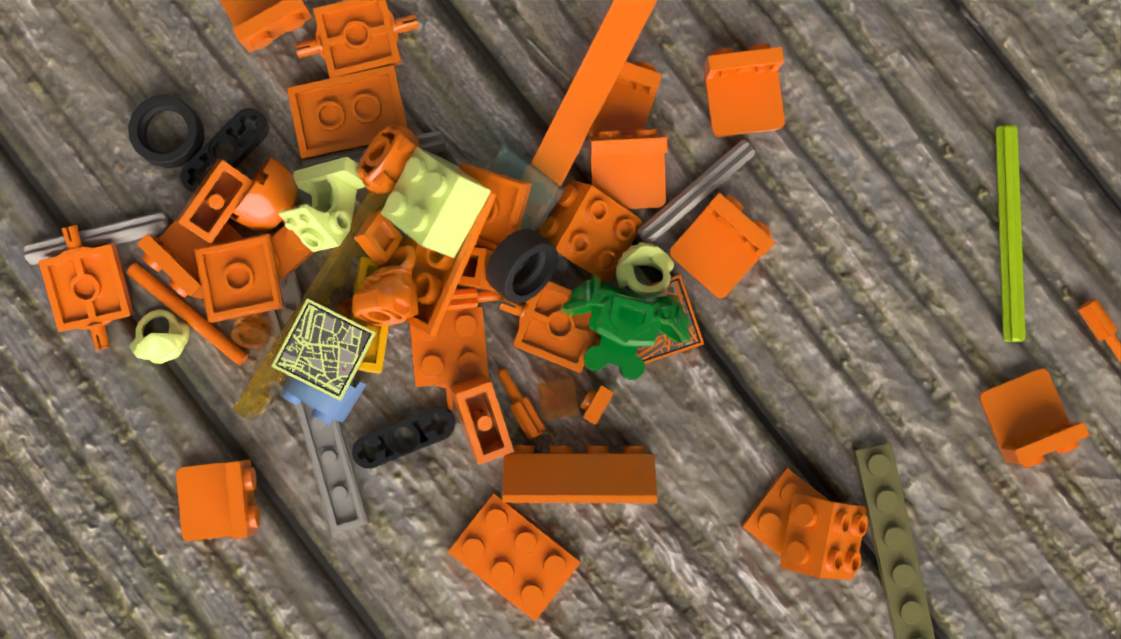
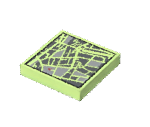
[271,298,376,401]

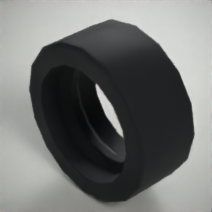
[128,95,205,168]
[486,228,558,303]

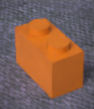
[176,158,254,244]
[449,374,514,465]

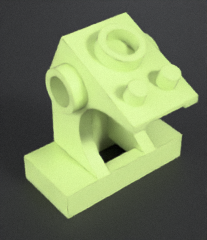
[279,157,365,252]

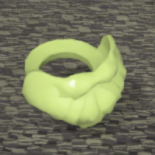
[616,242,674,297]
[129,309,190,364]

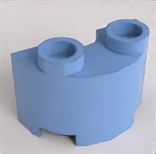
[279,374,366,425]

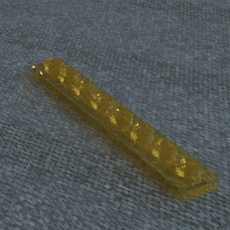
[232,191,390,420]

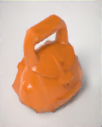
[357,125,422,194]
[351,245,419,326]

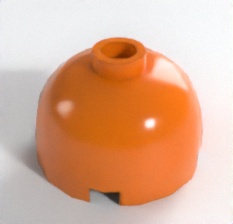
[230,156,299,231]

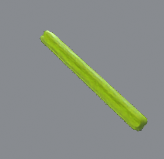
[995,125,1026,342]

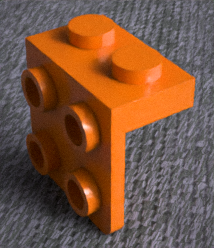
[219,0,313,53]
[703,43,785,137]
[588,61,663,137]
[590,128,668,209]
[539,180,642,282]
[669,193,776,299]
[137,220,244,299]
[978,369,1090,468]
[176,459,260,541]
[780,493,868,580]

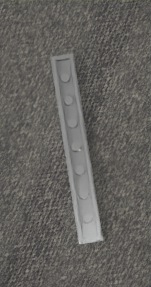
[268,269,370,534]

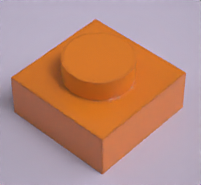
[354,210,403,265]
[580,385,614,425]

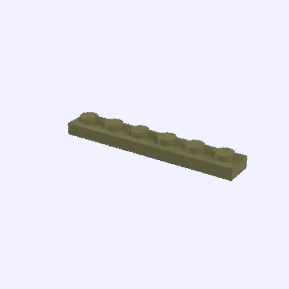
[852,442,935,639]

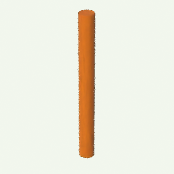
[126,263,249,366]

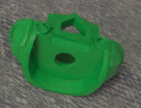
[560,274,691,380]

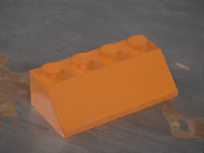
[502,445,657,503]

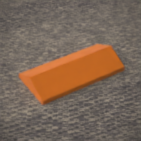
[405,192,497,336]

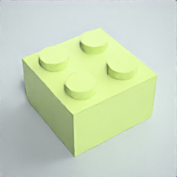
[380,147,491,258]

